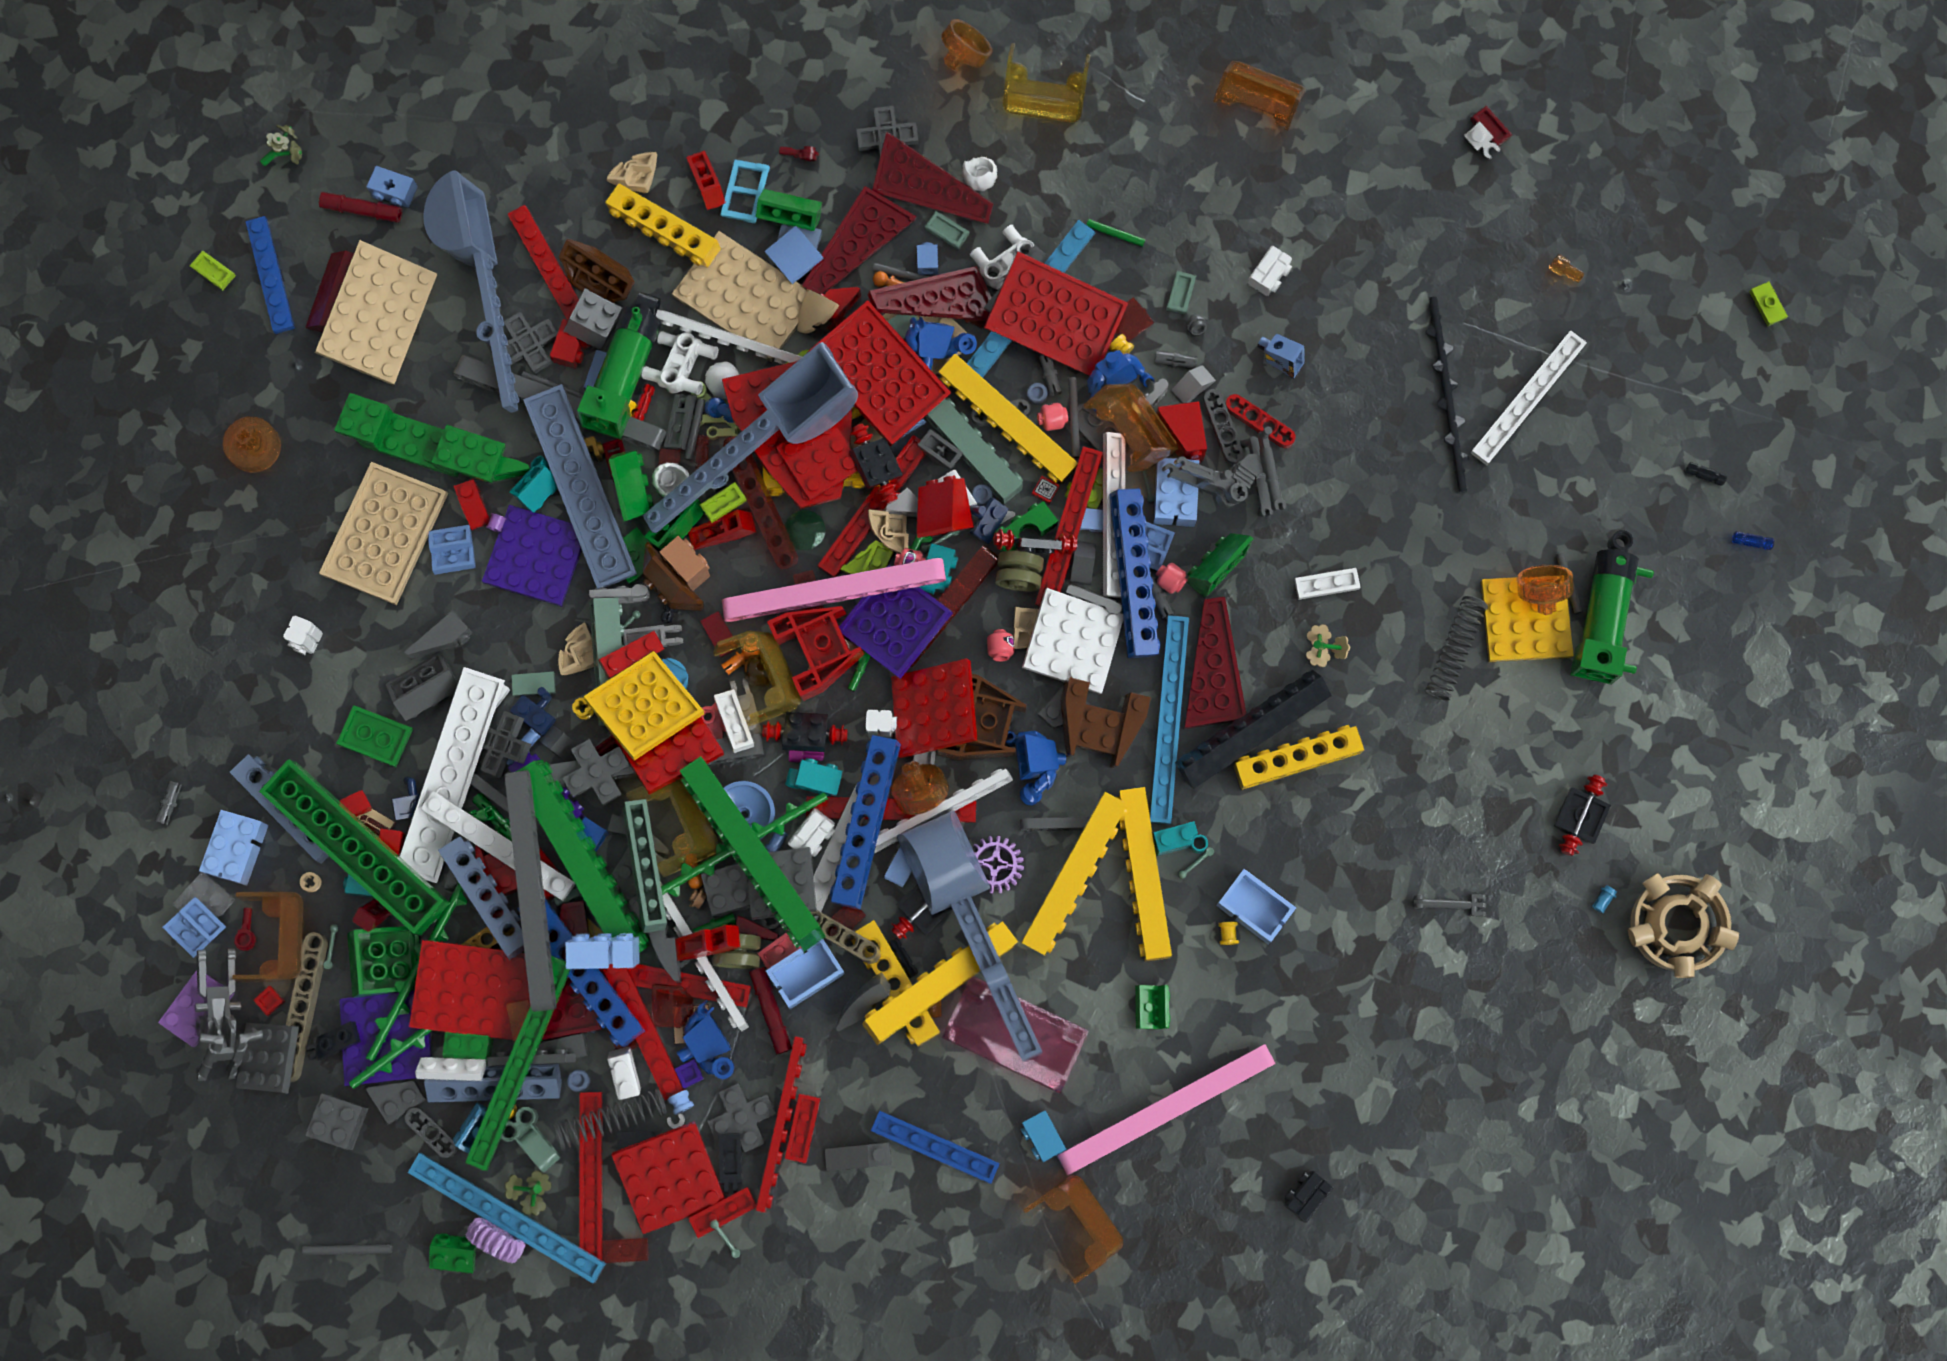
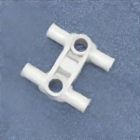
[970,225,1034,290]
[642,331,719,395]

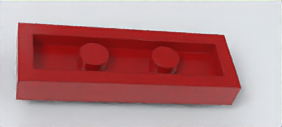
[598,631,664,679]
[785,1094,821,1164]
[688,1187,757,1238]

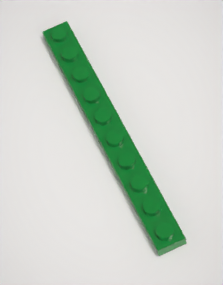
[465,956,571,1171]

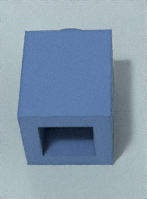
[917,242,938,275]

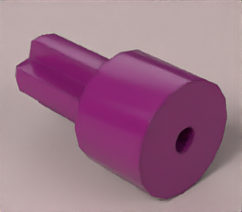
[789,750,824,763]

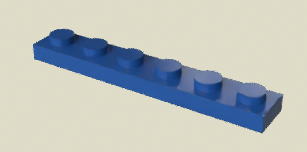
[245,216,295,334]
[871,1111,1000,1184]

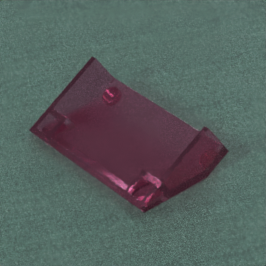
[942,976,1089,1094]

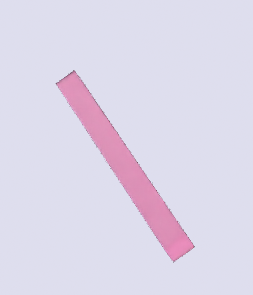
[721,558,946,622]
[1057,1044,1276,1175]

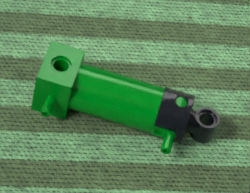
[577,292,662,439]
[1570,530,1654,685]

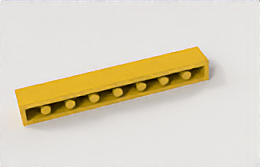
[939,354,1078,484]
[1116,787,1172,962]
[1022,792,1129,956]
[862,921,1018,1045]

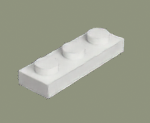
[1294,568,1361,600]
[714,689,754,753]
[415,1057,486,1081]

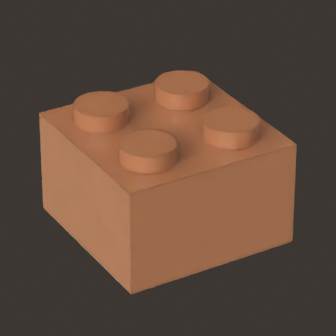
[660,536,710,591]

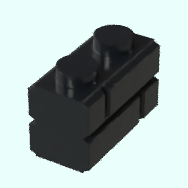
[1284,1171,1334,1223]

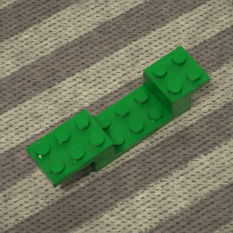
[334,393,506,483]

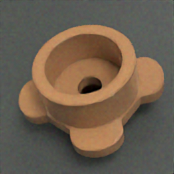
[688,888,707,909]

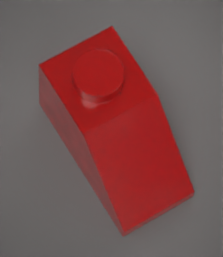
[821,287,861,326]
[550,319,584,369]
[454,479,490,530]

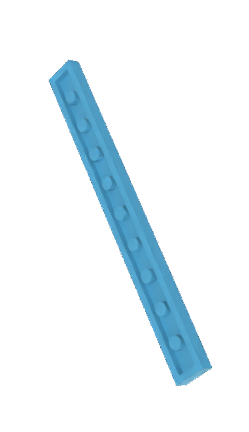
[967,220,1095,378]
[1150,615,1189,825]
[408,1153,606,1283]

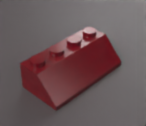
[305,251,354,333]

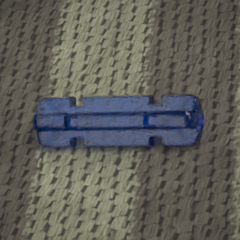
[1732,531,1775,550]

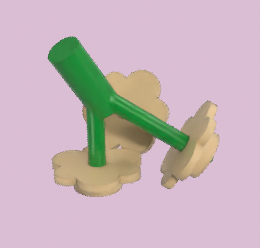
[1306,625,1350,667]

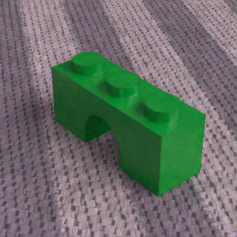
[993,501,1058,552]

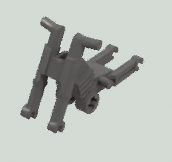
[1162,426,1286,517]
[194,948,263,1081]

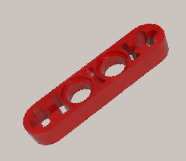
[1225,394,1296,448]

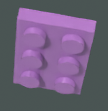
[158,970,235,1047]

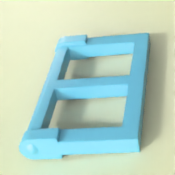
[721,159,770,223]

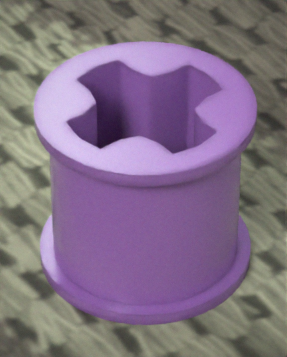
[486,513,507,533]

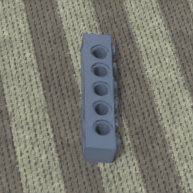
[230,754,329,864]
[438,836,524,960]
[424,1064,562,1102]

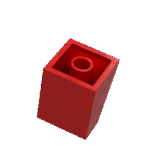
[1155,401,1207,464]
[917,475,974,538]

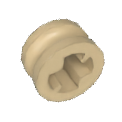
[300,872,322,892]

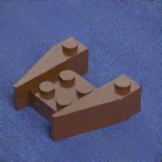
[937,674,1027,760]
[1060,677,1151,768]

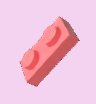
[758,933,802,969]

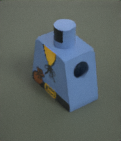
[1257,334,1305,378]

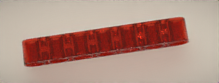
[723,436,798,569]
[910,545,999,668]

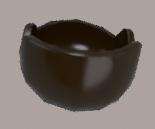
[744,655,770,686]

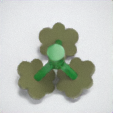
[260,125,302,166]
[504,1170,552,1216]

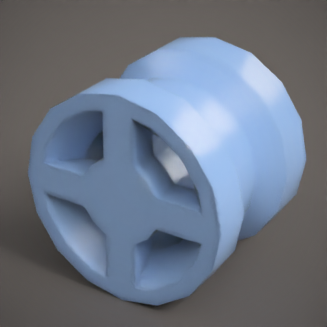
[667,1090,694,1115]

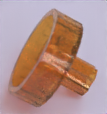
[941,19,993,71]
[223,416,281,472]
[1517,565,1574,615]
[891,761,949,815]

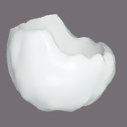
[962,157,997,191]
[705,361,740,399]
[652,462,689,497]

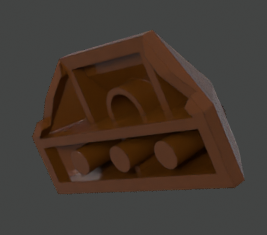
[559,239,635,303]
[643,542,704,611]

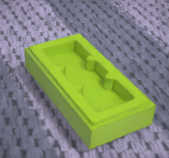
[190,250,236,291]
[1749,282,1788,326]
[700,482,747,523]

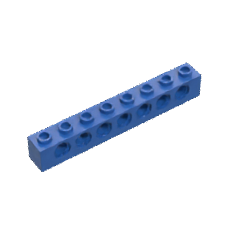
[1109,488,1160,658]
[830,735,901,910]
[517,899,645,1047]

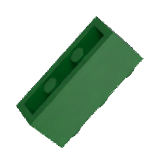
[756,189,822,231]
[644,499,704,551]

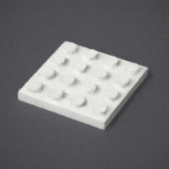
[1022,588,1123,694]

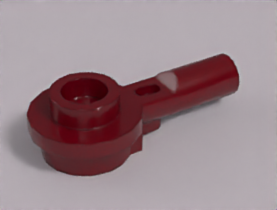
[779,146,819,161]
[234,908,256,951]

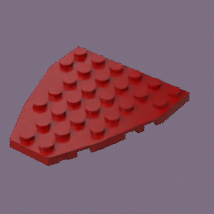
[722,361,852,509]

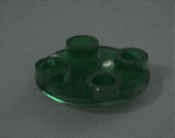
[784,510,826,550]

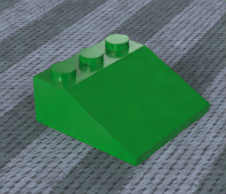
[609,449,654,521]
[1187,533,1254,599]
[347,926,419,998]

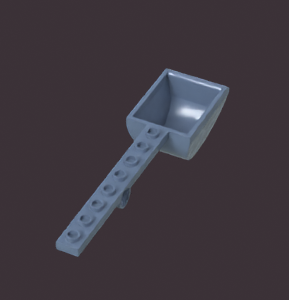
[424,170,519,413]
[643,342,858,533]
[897,810,1043,1062]

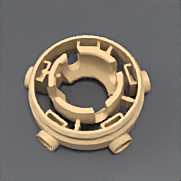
[1628,873,1739,978]

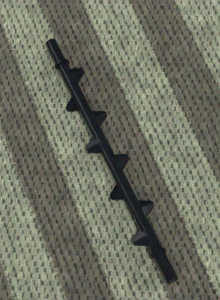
[1426,296,1469,493]

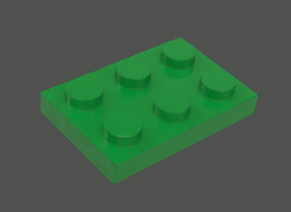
[336,705,413,767]

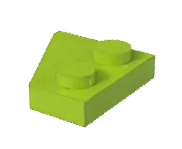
[841,540,894,575]

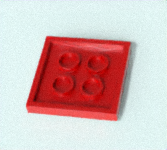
[776,425,858,501]

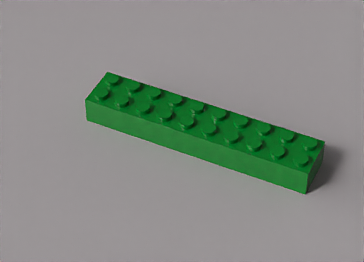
[680,756,826,952]
[259,759,450,935]
[516,760,650,952]

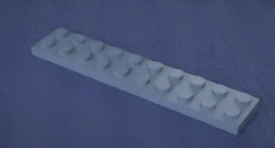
[523,384,637,589]

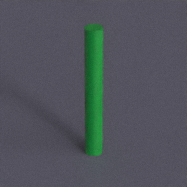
[1086,219,1146,247]

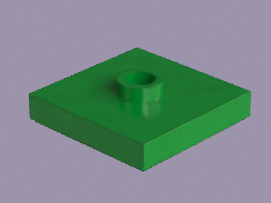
[623,527,654,585]

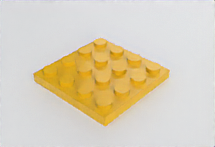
[1481,575,1574,662]
[584,651,704,760]

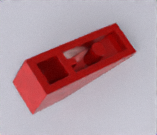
[686,150,726,210]
[688,509,756,550]

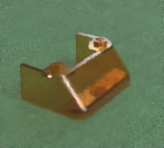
[1213,61,1306,131]
[1083,384,1178,472]
[232,892,304,982]
[1023,1175,1123,1284]

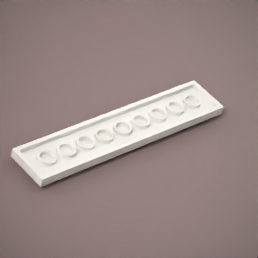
[400,667,505,883]

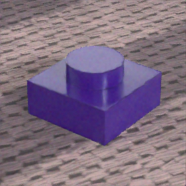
[675,1059,704,1089]

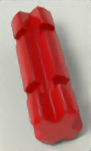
[632,384,655,421]

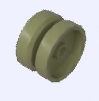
[995,551,1044,592]
[712,933,761,969]

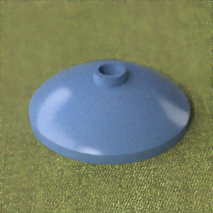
[724,781,775,840]

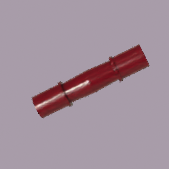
[319,192,402,223]
[749,967,792,1055]

